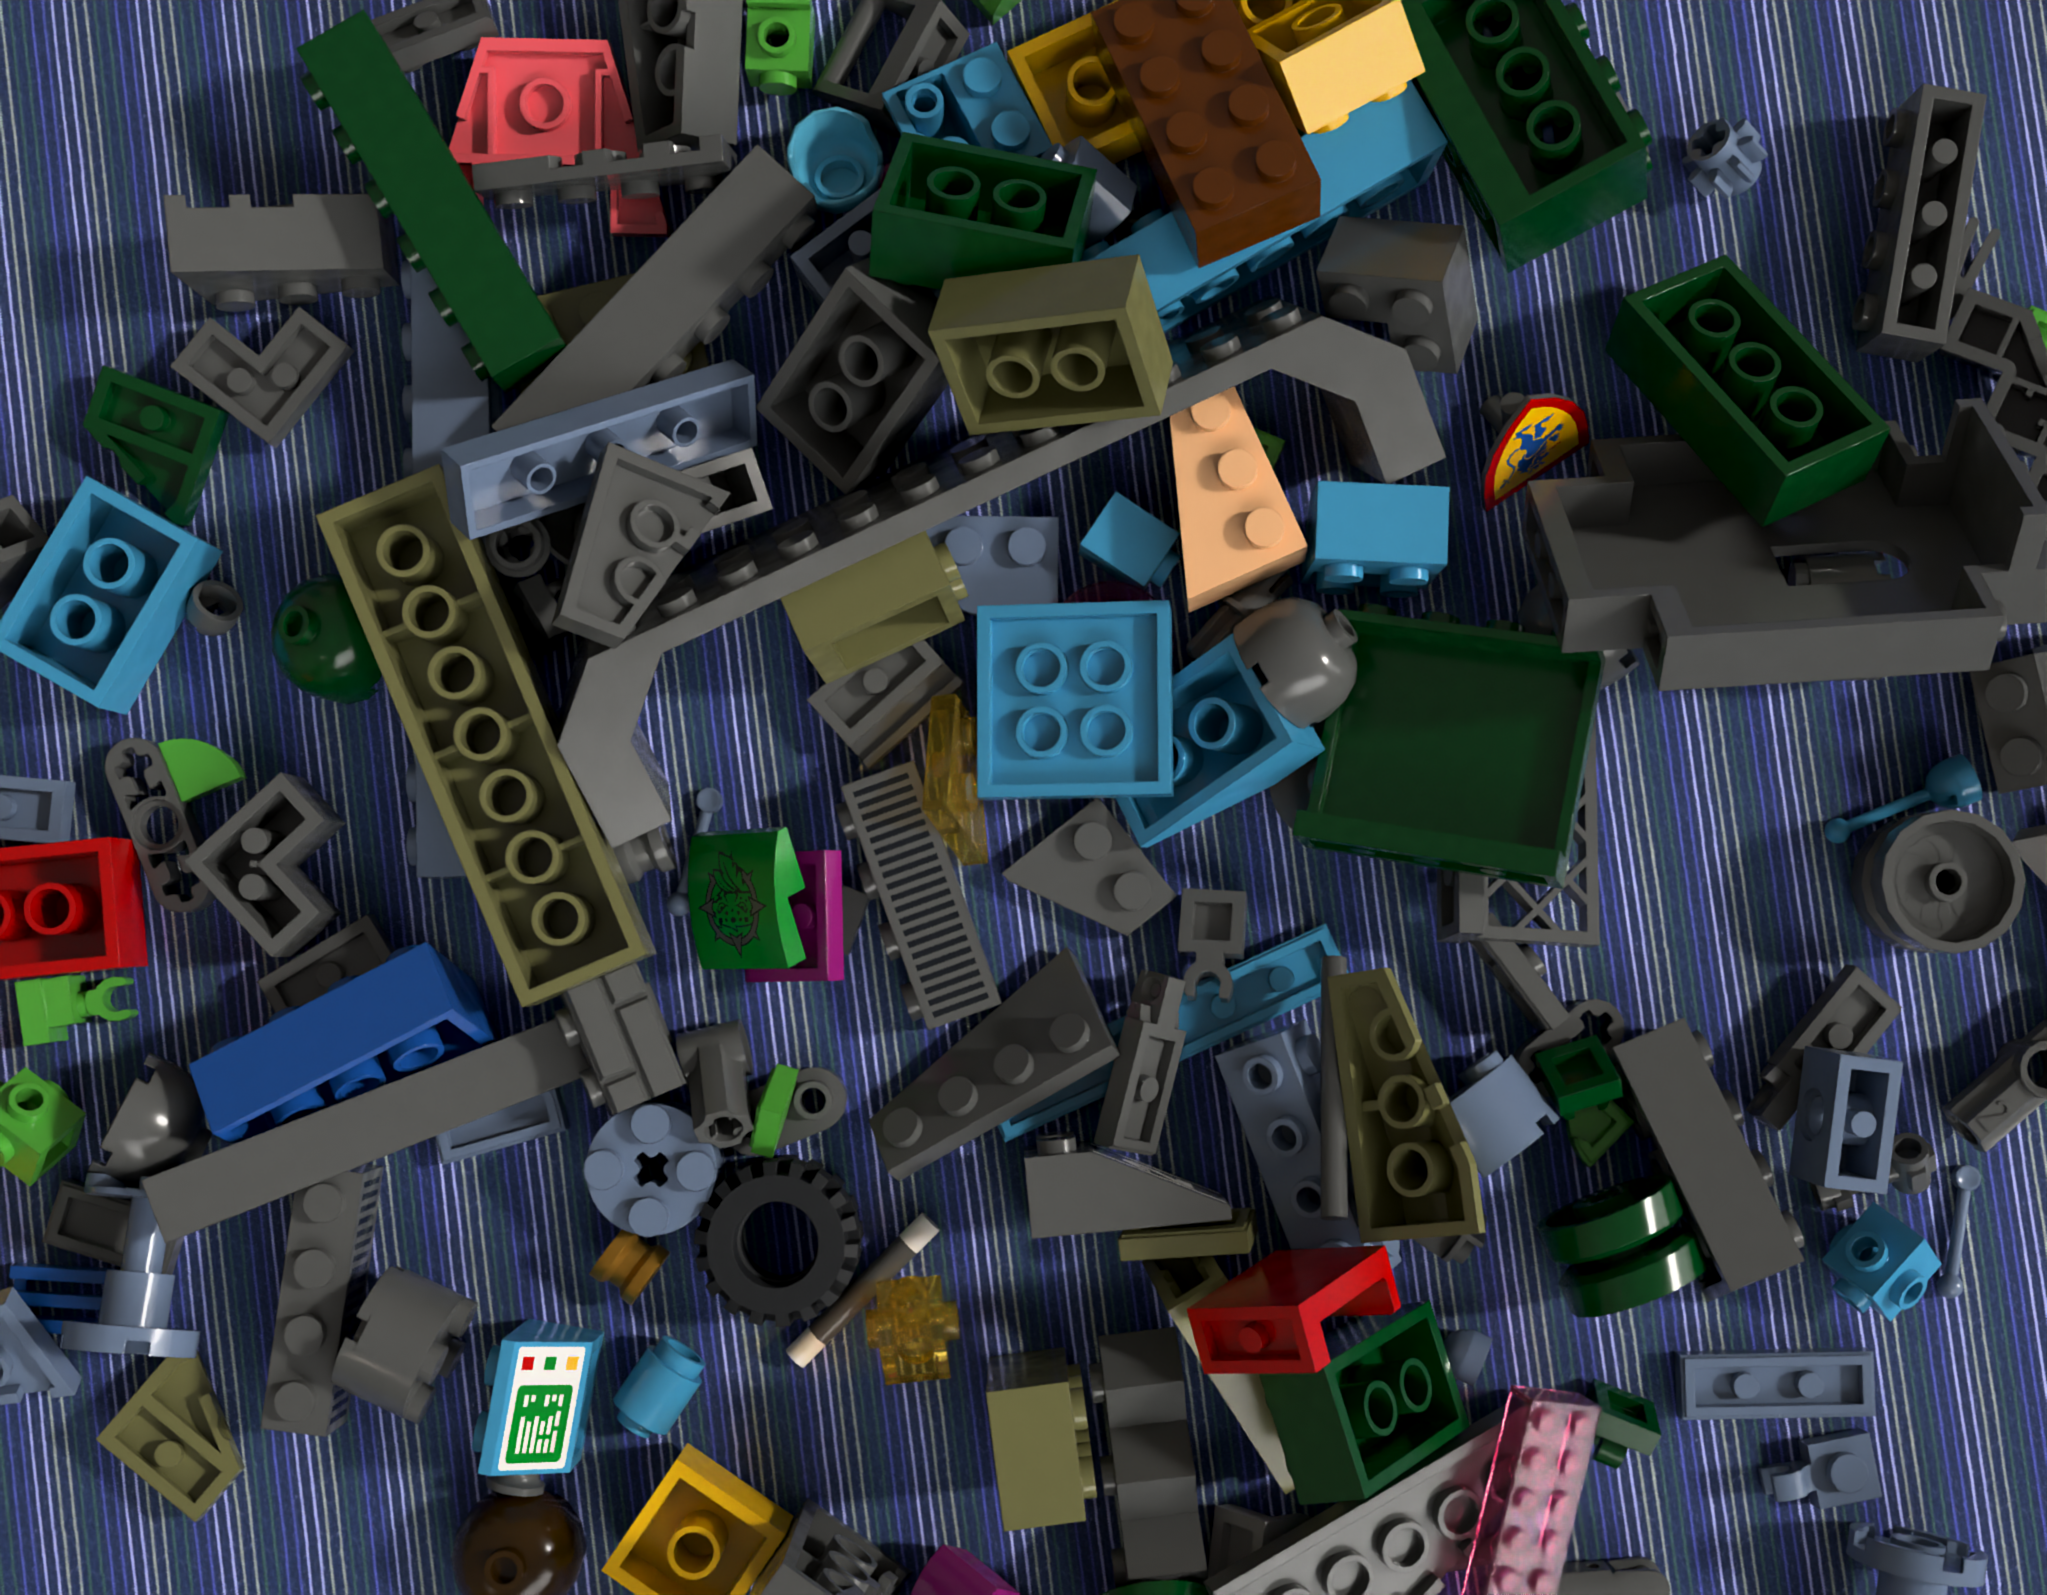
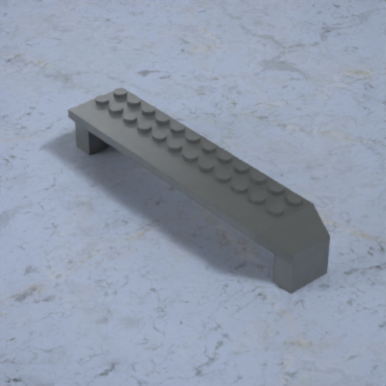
[557,295,1446,848]

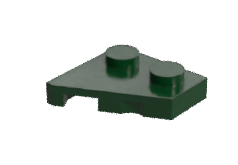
[83,365,230,526]

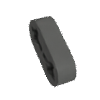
[1513,998,1625,1097]

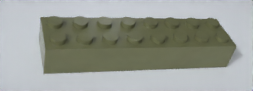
[315,464,657,1007]

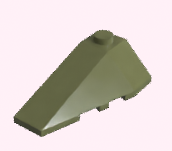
[1327,968,1486,1243]

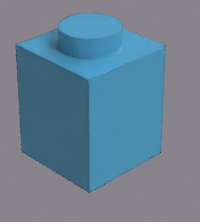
[1079,491,1181,595]

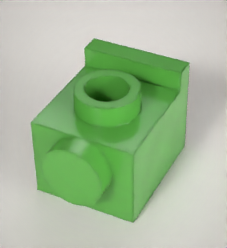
[745,0,815,96]

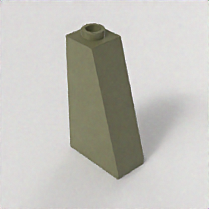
[1142,1256,1295,1495]

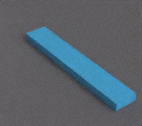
[998,924,1349,1142]

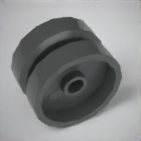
[1850,809,2026,954]

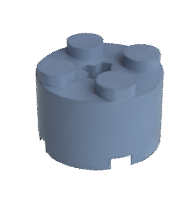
[1444,1050,1560,1178]
[583,1099,725,1237]

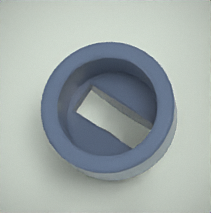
[1443,1329,1493,1386]

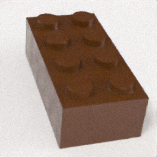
[1091,0,1321,269]

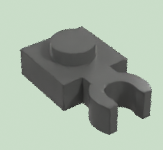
[1178,888,1248,1003]

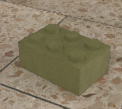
[928,254,1173,435]
[986,1347,1097,1532]

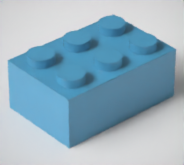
[0,476,223,715]

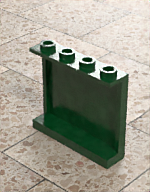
[1292,604,1606,889]

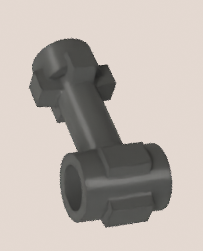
[1809,1132,1937,1211]

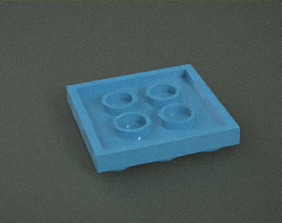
[977,600,1174,800]

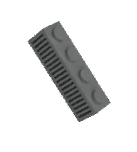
[835,760,1002,1030]
[260,1164,384,1437]

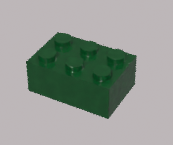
[869,132,1097,290]
[1259,1300,1470,1505]

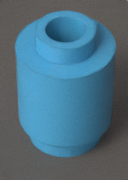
[613,1336,706,1438]

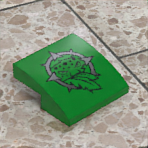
[688,827,806,969]

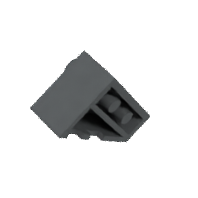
[163,194,400,312]

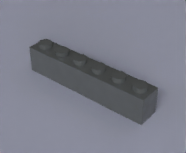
[491,144,819,431]

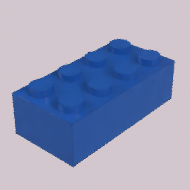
[188,942,499,1144]

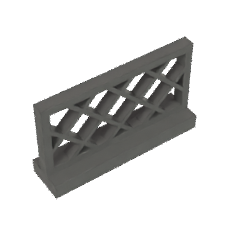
[1437,717,1600,948]

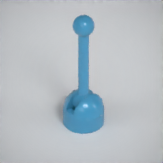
[1824,754,1982,843]

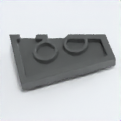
[551,442,730,649]

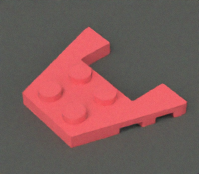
[449,37,670,237]

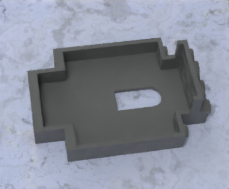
[1522,398,2047,691]

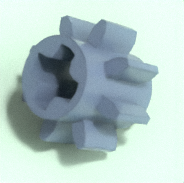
[1682,117,1768,199]

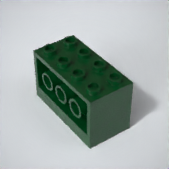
[1401,0,1653,273]

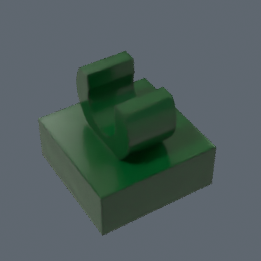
[1535,1035,1623,1120]
[1583,1379,1661,1469]

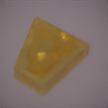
[922,693,988,866]

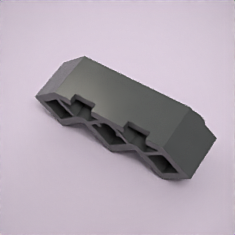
[1940,287,2047,500]
[1088,1327,1208,1588]

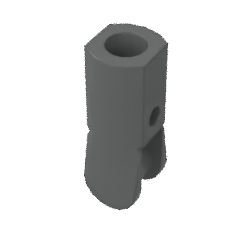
[1544,1556,1670,1595]

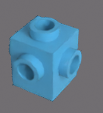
[1822,1202,1942,1322]

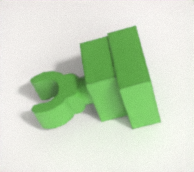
[14,975,139,1046]

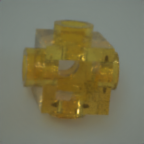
[866,1275,960,1385]

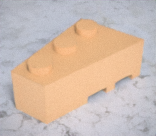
[1169,386,1308,613]

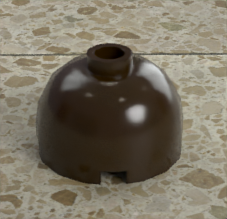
[451,1490,587,1595]

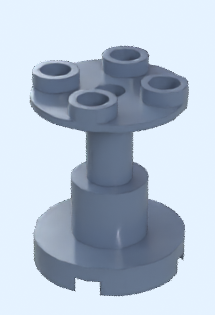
[60,1173,201,1358]
[1846,1522,1988,1595]

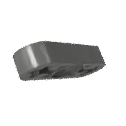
[105,738,216,913]

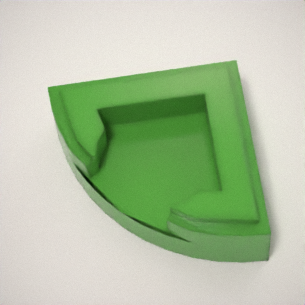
[158,738,247,803]
[749,1063,799,1158]
[1566,1100,1634,1168]

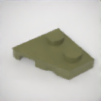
[96,1349,245,1522]

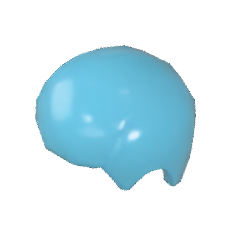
[787,106,885,214]

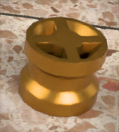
[589,1229,670,1305]

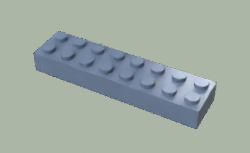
[441,359,758,540]

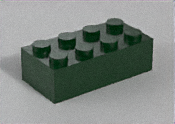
[1605,254,1891,527]

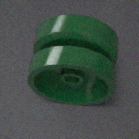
[1536,1174,1708,1317]

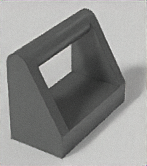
[812,0,970,138]

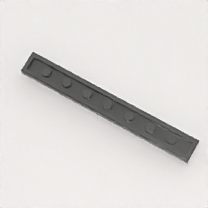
[141,982,672,1243]

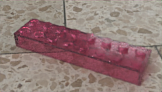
[1461,1385,1602,1595]

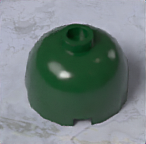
[271,573,382,705]

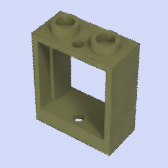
[780,530,969,684]

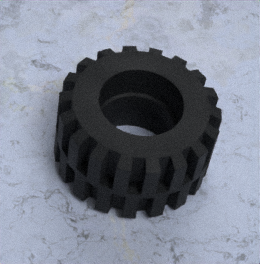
[694,1154,864,1327]

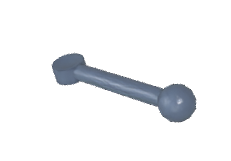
[667,788,723,916]
[1936,1165,1981,1299]

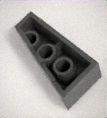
[618,0,743,152]
[1608,1018,1805,1303]
[750,1498,912,1595]

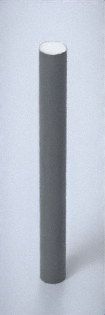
[1321,955,1348,1221]

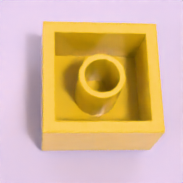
[1247,0,1426,135]
[601,1443,793,1595]

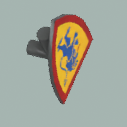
[1480,392,1589,512]

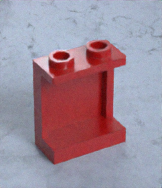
[1187,1245,1401,1374]

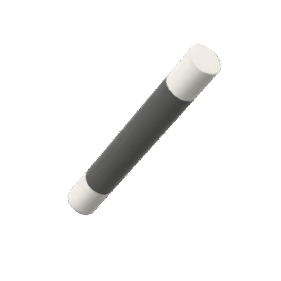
[786,1212,940,1368]

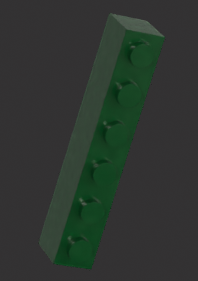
[296,9,567,393]

